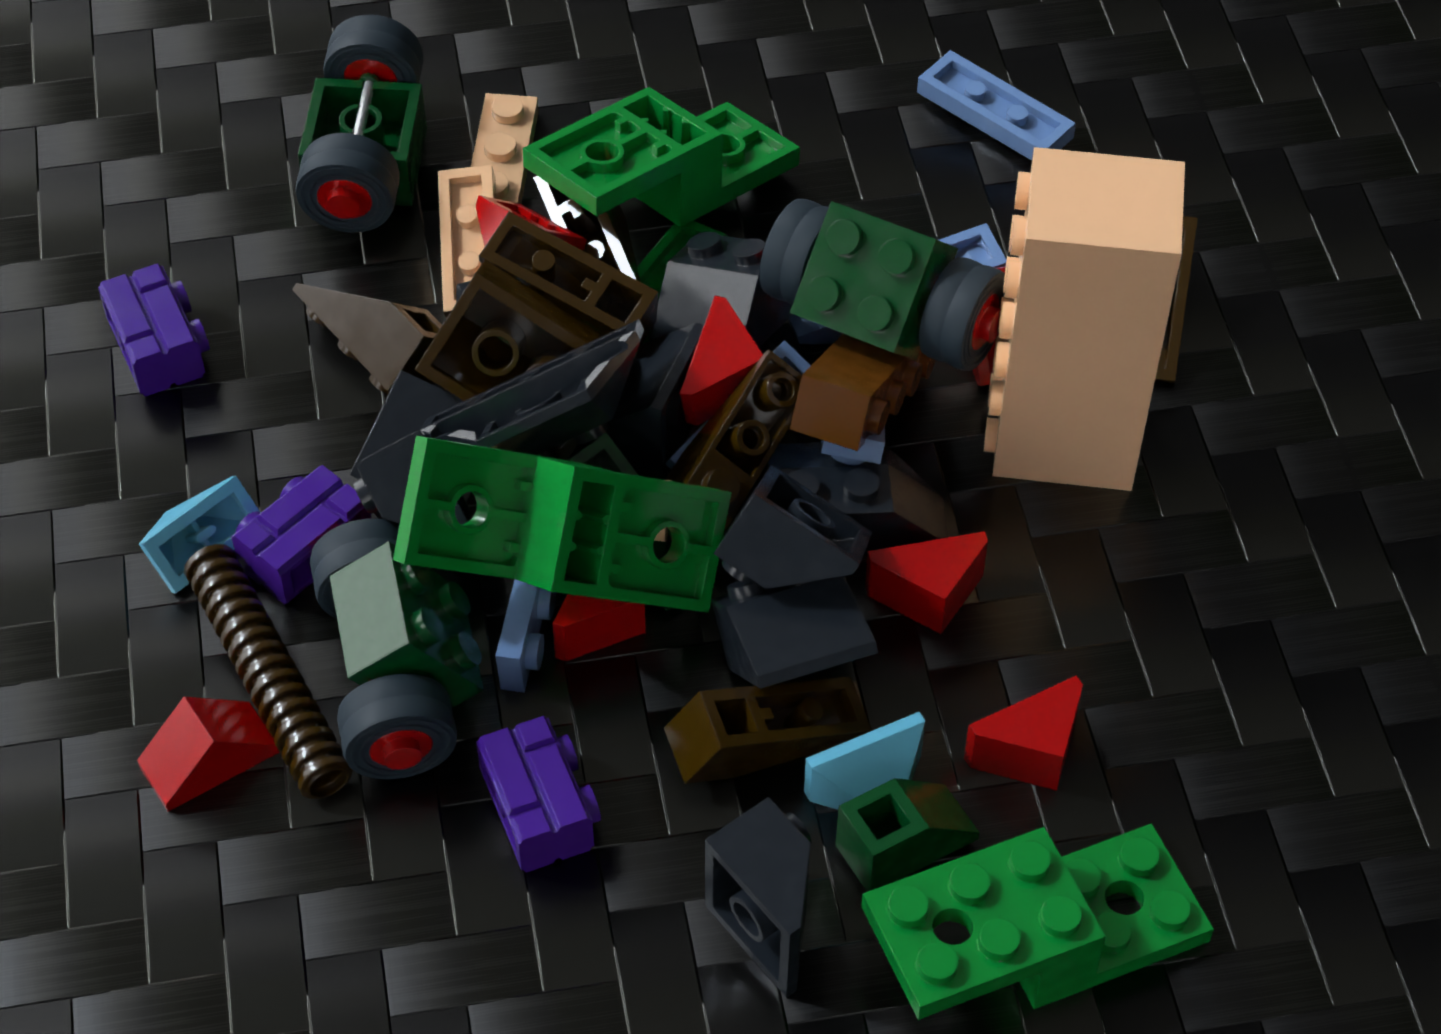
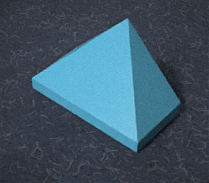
[139,476,261,593]
[804,712,925,810]

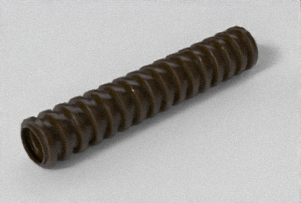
[184,544,353,799]

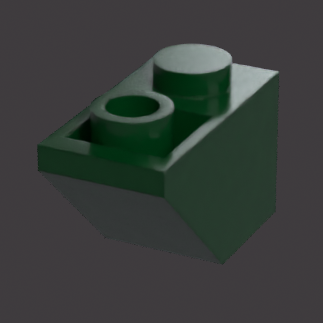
[836,778,980,892]

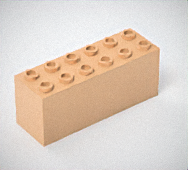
[983,147,1185,491]

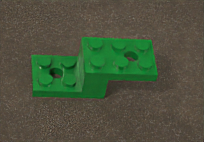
[523,87,800,227]
[393,435,732,613]
[861,823,1214,1020]

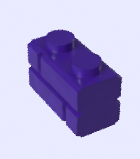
[98,263,210,397]
[231,465,372,605]
[476,716,601,873]

